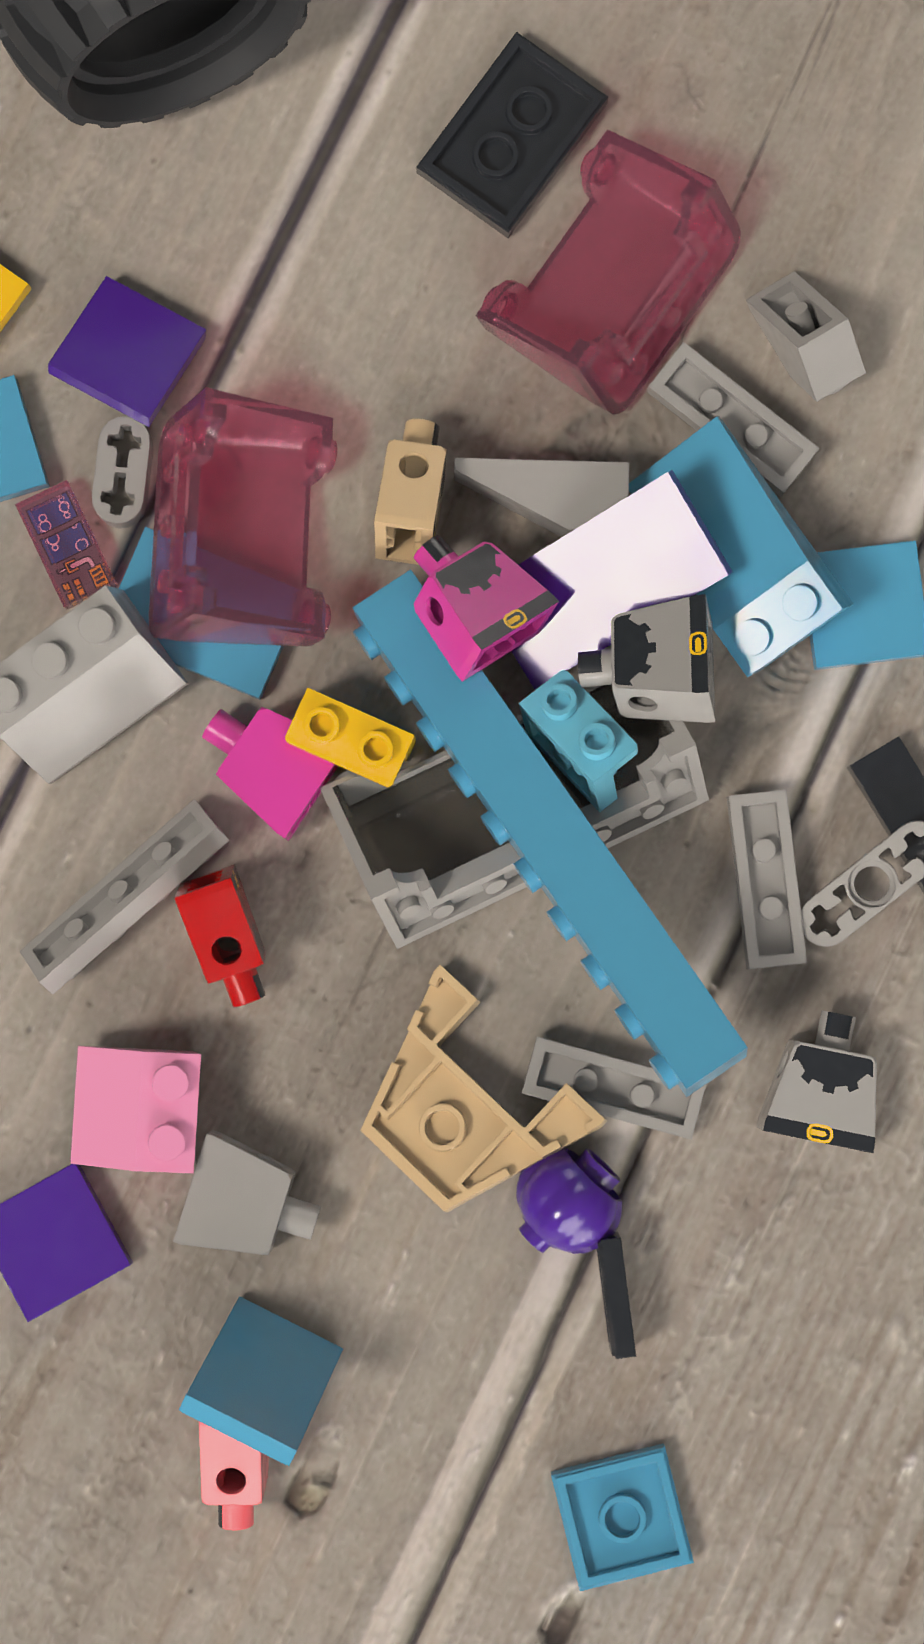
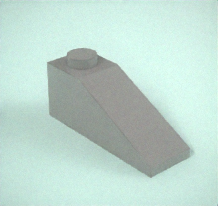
[454,458,629,537]

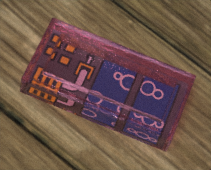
[15,480,118,610]

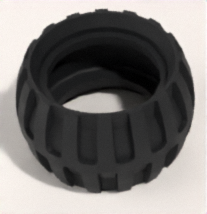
[0,0,311,128]

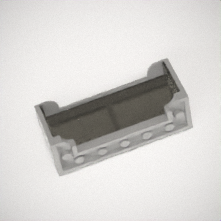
[320,646,709,949]

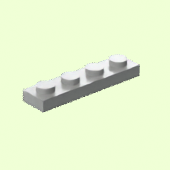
[20,799,230,994]

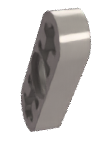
[801,820,924,947]

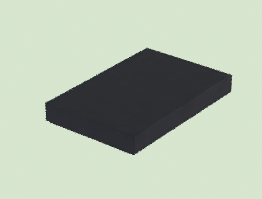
[416,32,608,238]

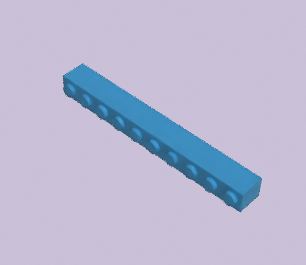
[352,569,748,1097]

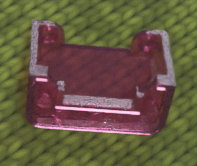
[475,129,741,415]
[149,387,337,647]

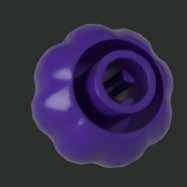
[516,1148,622,1254]

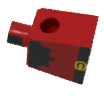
[174,864,266,1007]

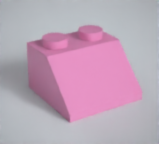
[70,1046,201,1173]

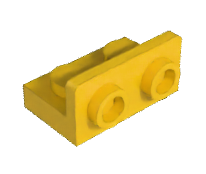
[285,687,416,788]

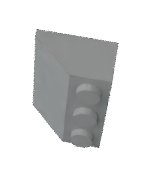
[0,585,189,784]

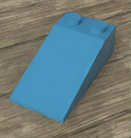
[629,416,853,678]

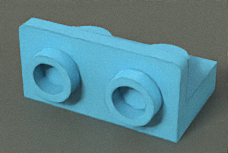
[519,670,638,813]

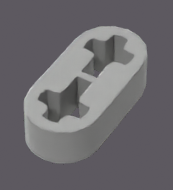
[92,416,154,529]

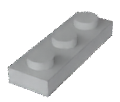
[646,342,819,497]
[726,789,807,969]
[521,1036,706,1140]

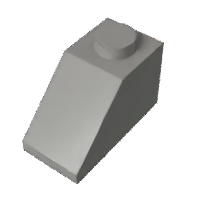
[746,271,866,402]

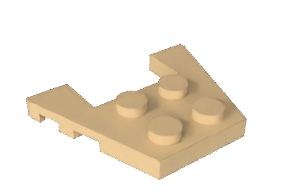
[360,965,607,1212]

